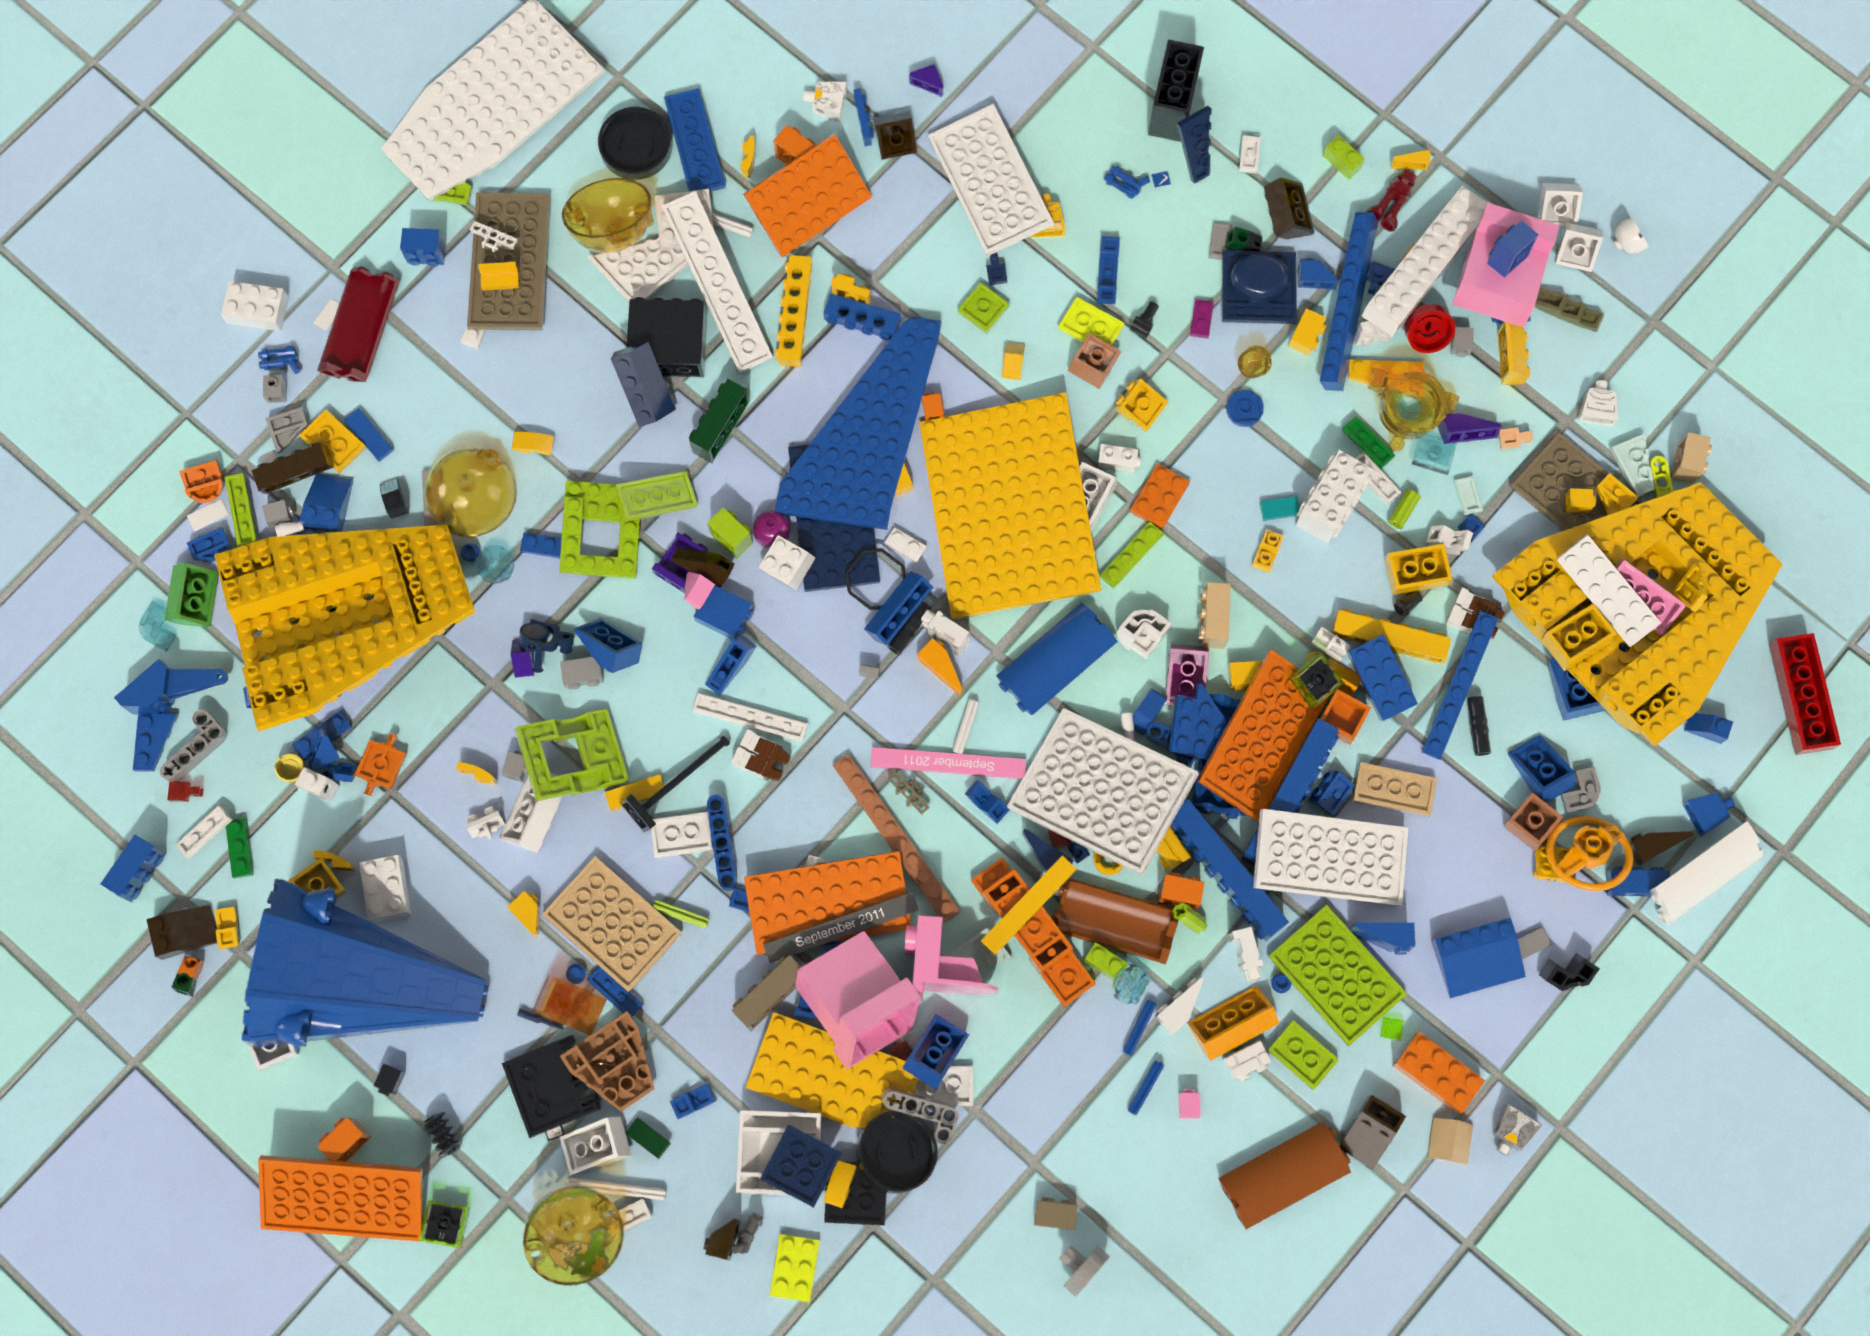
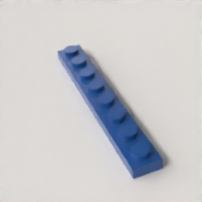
[1422,611,1498,760]

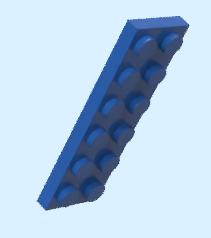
[664,88,726,192]

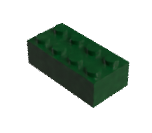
[689,379,750,463]

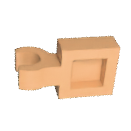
[1499,428,1533,449]

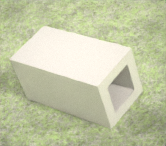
[1097,444,1141,473]

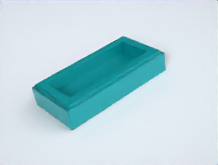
[1259,496,1300,521]

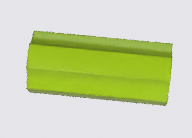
[1388,489,1421,530]
[1173,902,1208,934]

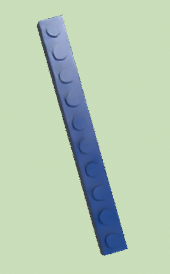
[1320,212,1378,391]

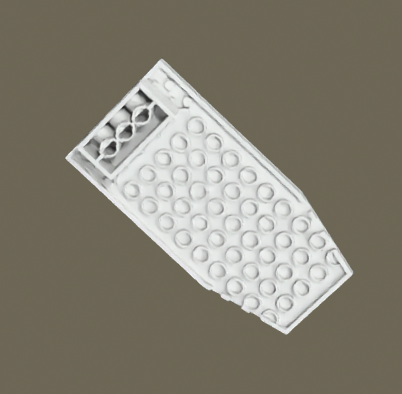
[381,0,605,201]

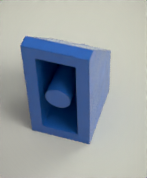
[1298,258,1338,290]
[1684,713,1733,744]

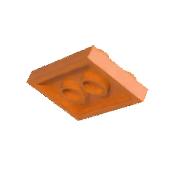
[1130,463,1190,530]

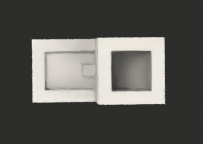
[1426,525,1473,555]

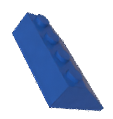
[1548,644,1626,721]
[1431,917,1526,999]

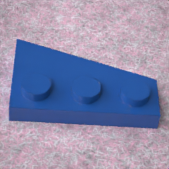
[133,713,178,772]

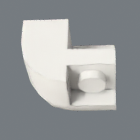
[1117,609,1172,659]

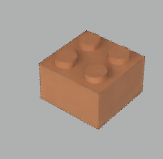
[1504,792,1563,851]

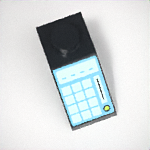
[379,478,409,519]

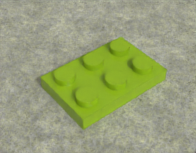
[1267,1020,1339,1090]

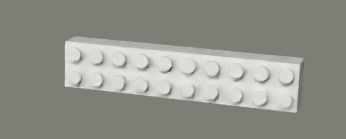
[1362,186,1487,337]

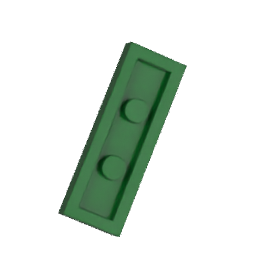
[1342,416,1396,469]
[225,817,253,879]

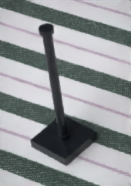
[619,735,730,832]

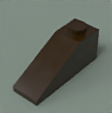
[1630,831,1694,865]

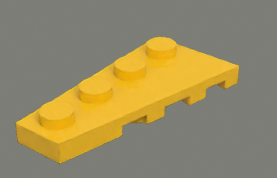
[1348,359,1424,399]

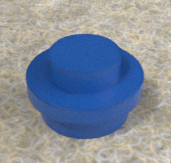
[461,543,480,562]
[566,964,586,984]
[1271,973,1291,993]

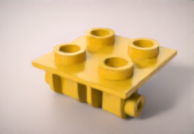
[1533,845,1576,882]

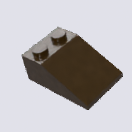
[146,905,217,960]

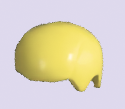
[274,753,305,783]

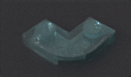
[139,601,176,652]

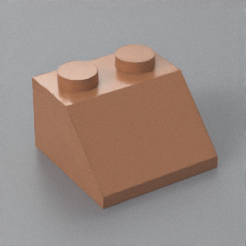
[1068,333,1122,389]

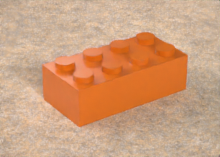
[1393,1032,1485,1114]

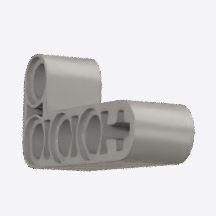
[160,709,227,783]
[881,1088,959,1145]

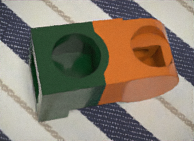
[171,956,203,997]

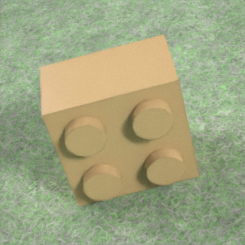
[1671,432,1712,484]

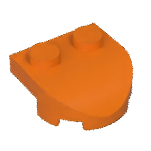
[179,460,224,503]

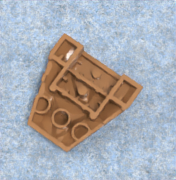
[560,1011,655,1112]

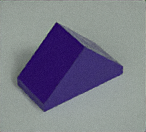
[909,64,944,97]
[510,640,534,678]

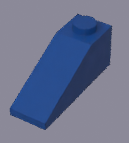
[705,635,757,696]

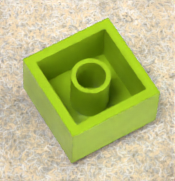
[707,507,753,559]

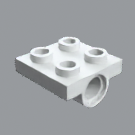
[1354,320,1392,346]

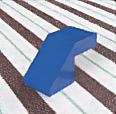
[1133,688,1168,735]
[964,780,1009,824]

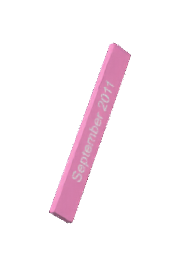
[870,747,1026,779]

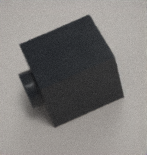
[373,1063,405,1096]

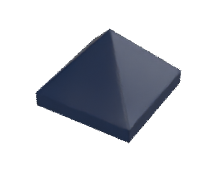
[1068,842,1090,864]

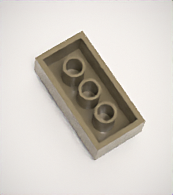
[731,955,801,1032]

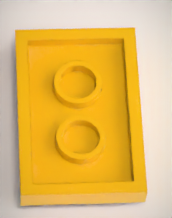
[299,409,367,474]

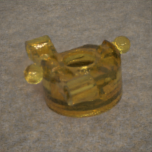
[1367,367,1459,452]

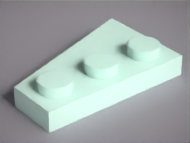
[1610,433,1655,497]
[946,926,1012,968]

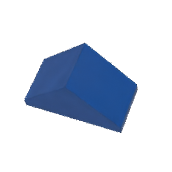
[309,728,340,771]

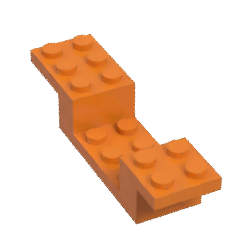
[971,857,1096,1007]

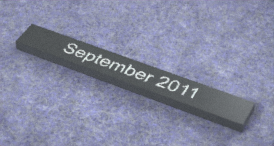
[763,891,919,963]

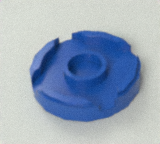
[1226,390,1264,427]

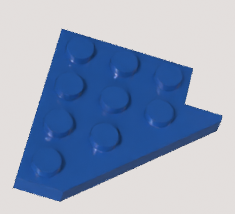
[1168,683,1228,761]

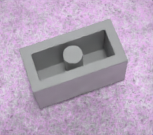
[560,656,604,690]

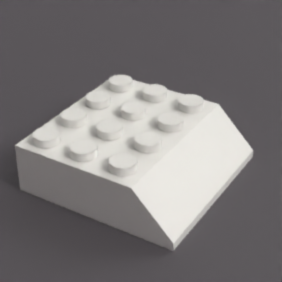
[736,1110,822,1196]

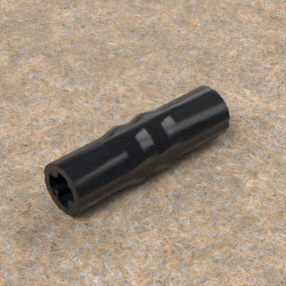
[887,601,932,655]
[1467,696,1491,756]

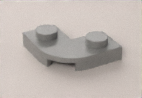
[1561,767,1601,814]

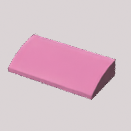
[1615,558,1686,636]

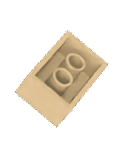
[1198,582,1231,649]

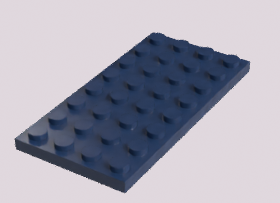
[788,444,880,592]

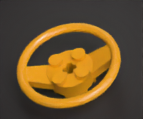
[1546,816,1633,891]

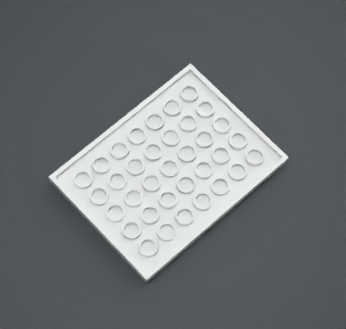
[1007,708,1199,876]

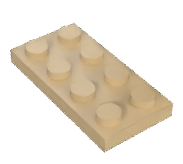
[1353,762,1437,817]

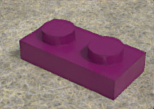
[1190,299,1214,339]

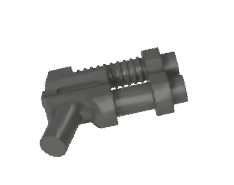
[731,1212,764,1254]

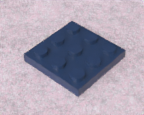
[760,1124,842,1208]

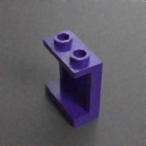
[652,532,709,594]

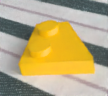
[1596,473,1639,515]
[1671,563,1708,612]

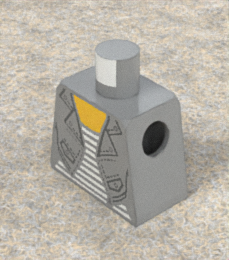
[1494,1104,1542,1156]

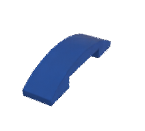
[1097,236,1120,305]

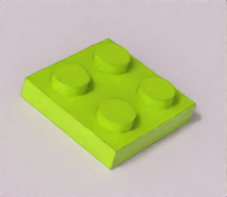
[958,283,1010,334]

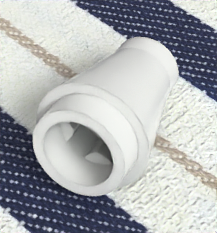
[274,521,304,537]

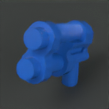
[1104,165,1150,199]
[258,346,301,374]

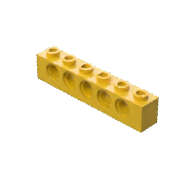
[775,255,812,367]

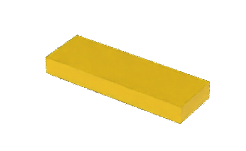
[604,774,664,811]

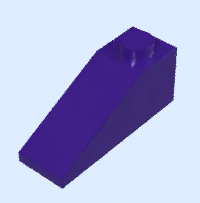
[1437,413,1502,444]

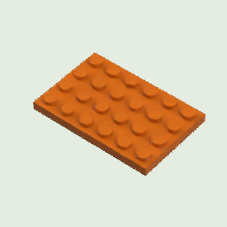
[743,134,872,257]

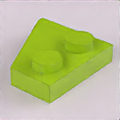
[433,182,472,206]

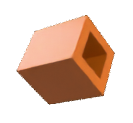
[922,392,944,421]

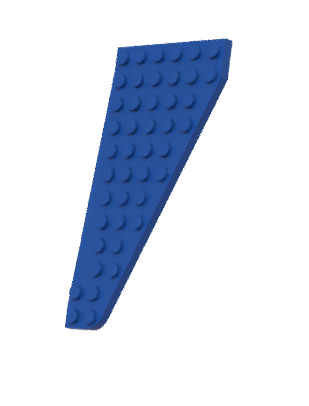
[775,317,941,530]

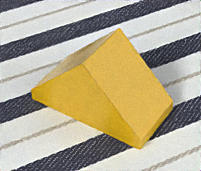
[1002,342,1025,380]

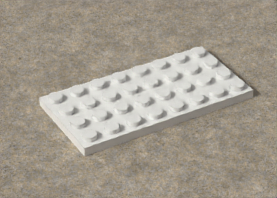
[928,104,1054,256]
[1253,809,1408,906]

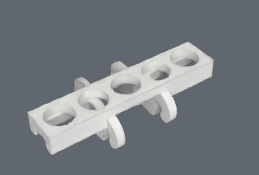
[470,221,518,252]

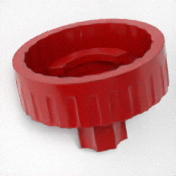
[1404,304,1456,354]

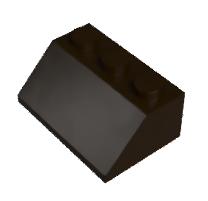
[1264,177,1315,240]

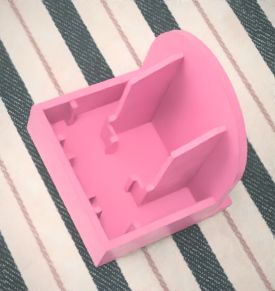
[905,915,999,1002]

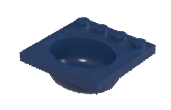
[1222,250,1297,324]

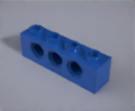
[823,293,901,341]

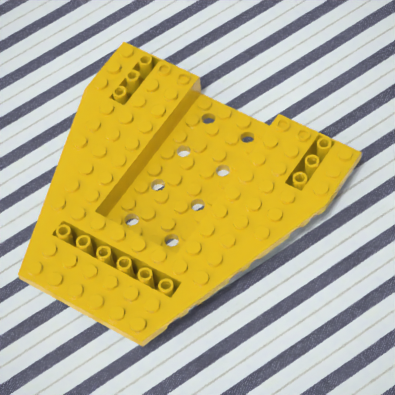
[1492,482,1783,747]
[214,524,475,731]

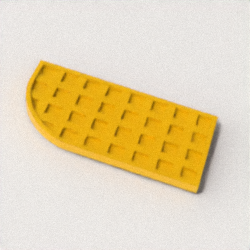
[745,1012,918,1128]

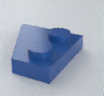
[187,527,232,562]

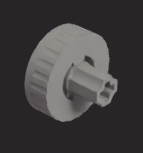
[1059,1245,1110,1297]

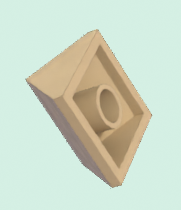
[1427,1118,1473,1165]

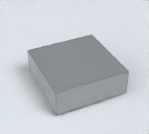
[859,665,880,679]

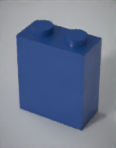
[693,585,754,640]

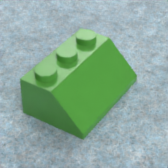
[164,562,218,627]

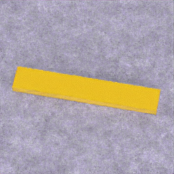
[981,855,1077,955]

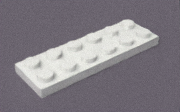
[1556,534,1661,647]

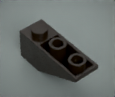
[671,548,735,588]

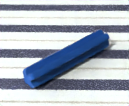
[1123,1000,1156,1056]
[1128,1060,1164,1115]

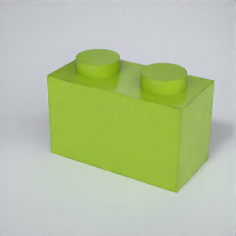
[1323,135,1365,180]
[1084,942,1129,983]

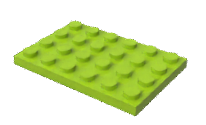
[1268,905,1407,1047]

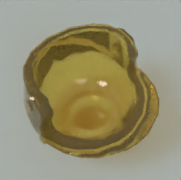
[1237,346,1272,378]

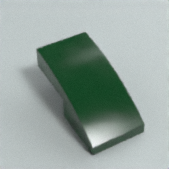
[625,1117,671,1159]

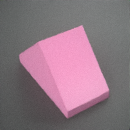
[684,572,715,609]

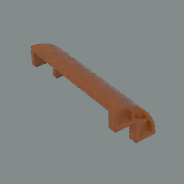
[1051,878,1179,964]
[1218,1121,1351,1230]

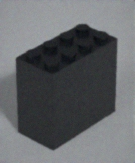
[1148,39,1204,142]
[627,297,707,377]

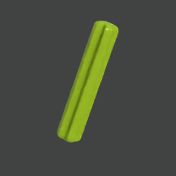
[653,900,709,928]

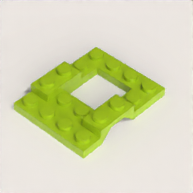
[559,481,640,579]
[515,708,629,802]

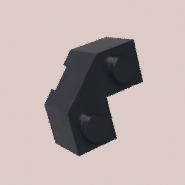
[1539,953,1600,991]

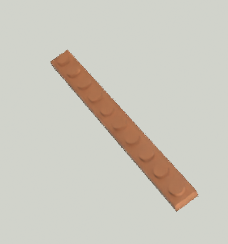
[833,754,960,923]

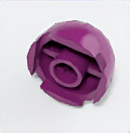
[753,510,790,547]

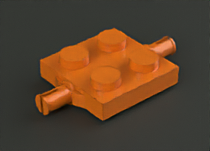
[355,733,407,796]

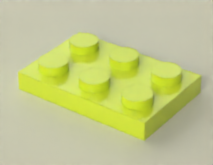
[1058,297,1125,346]
[770,1234,820,1302]

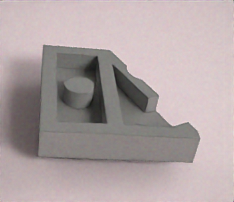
[266,407,309,453]

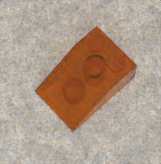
[532,975,607,1035]

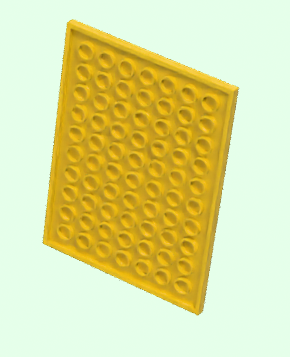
[919,392,1102,620]

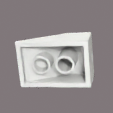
[560,1117,631,1176]

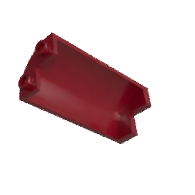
[317,267,399,382]

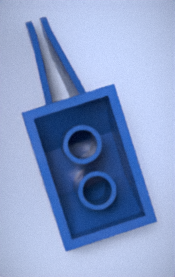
[114,659,228,715]

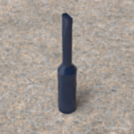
[517,1008,563,1030]

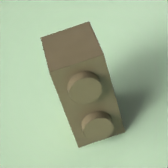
[1034,1197,1078,1230]

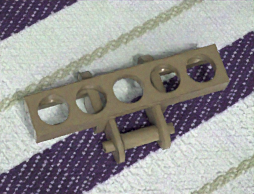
[887,771,930,815]

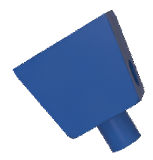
[1682,793,1735,837]

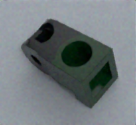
[1225,227,1263,251]

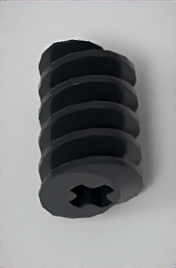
[424,1112,461,1158]

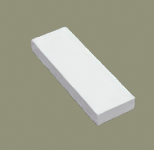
[1355,451,1402,505]
[175,805,233,859]

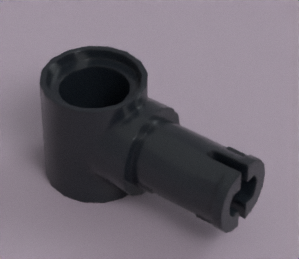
[1130,301,1159,338]

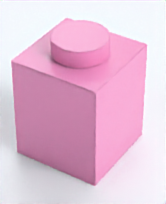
[1178,1089,1201,1119]

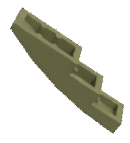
[1534,288,1604,332]

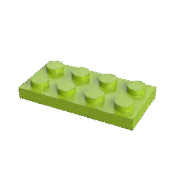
[615,471,698,522]

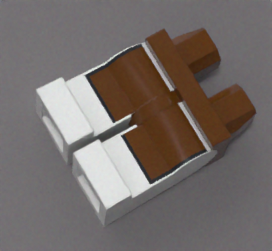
[1445,587,1505,639]
[731,729,791,782]

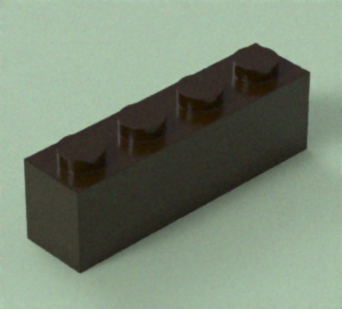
[251,442,334,494]

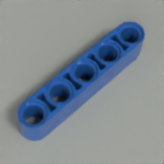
[707,795,737,891]

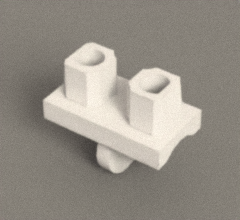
[1311,627,1351,662]
[466,806,505,840]

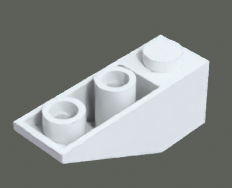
[1156,977,1204,1036]

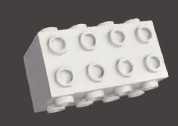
[1296,450,1373,544]

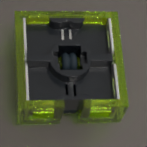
[1288,652,1344,708]
[419,1200,470,1248]

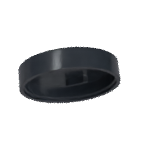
[598,107,672,180]
[856,1111,938,1194]

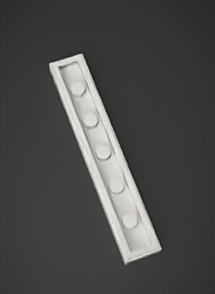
[692,693,808,743]

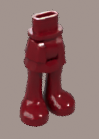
[1366,169,1417,232]

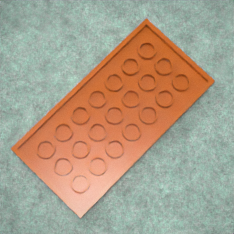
[1197,650,1332,822]
[744,851,911,955]
[258,1155,423,1242]

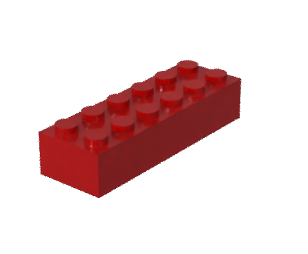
[1769,633,1841,755]

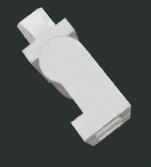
[921,609,970,657]
[1228,927,1263,982]

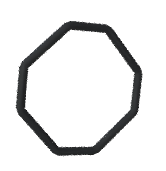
[845,548,906,610]

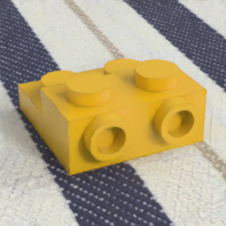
[831,274,872,305]
[1114,378,1168,432]

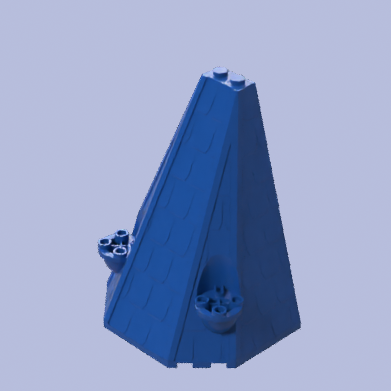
[241,879,489,1050]

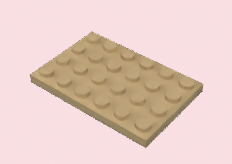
[542,856,682,992]

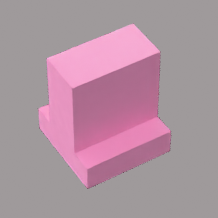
[1452,202,1560,327]
[795,931,921,1069]

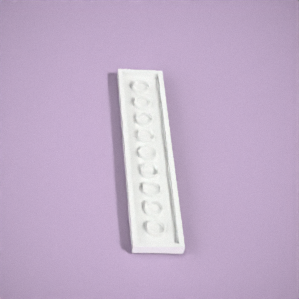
[662,191,773,374]

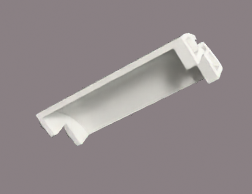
[1650,821,1763,926]

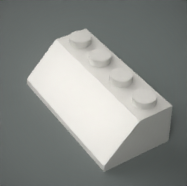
[499,772,563,853]

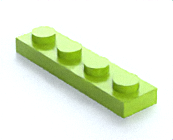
[225,473,257,547]
[1100,522,1164,589]

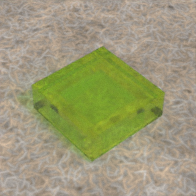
[1380,1017,1404,1041]

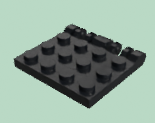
[502,1035,601,1139]

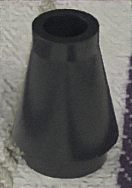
[1393,591,1423,616]

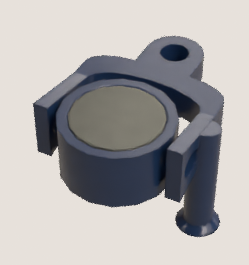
[519,619,574,673]

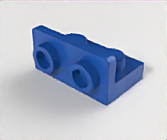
[1309,770,1355,816]

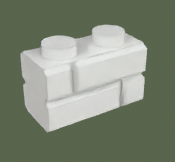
[1223,1040,1271,1082]

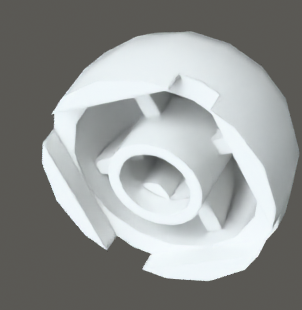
[1613,217,1649,255]

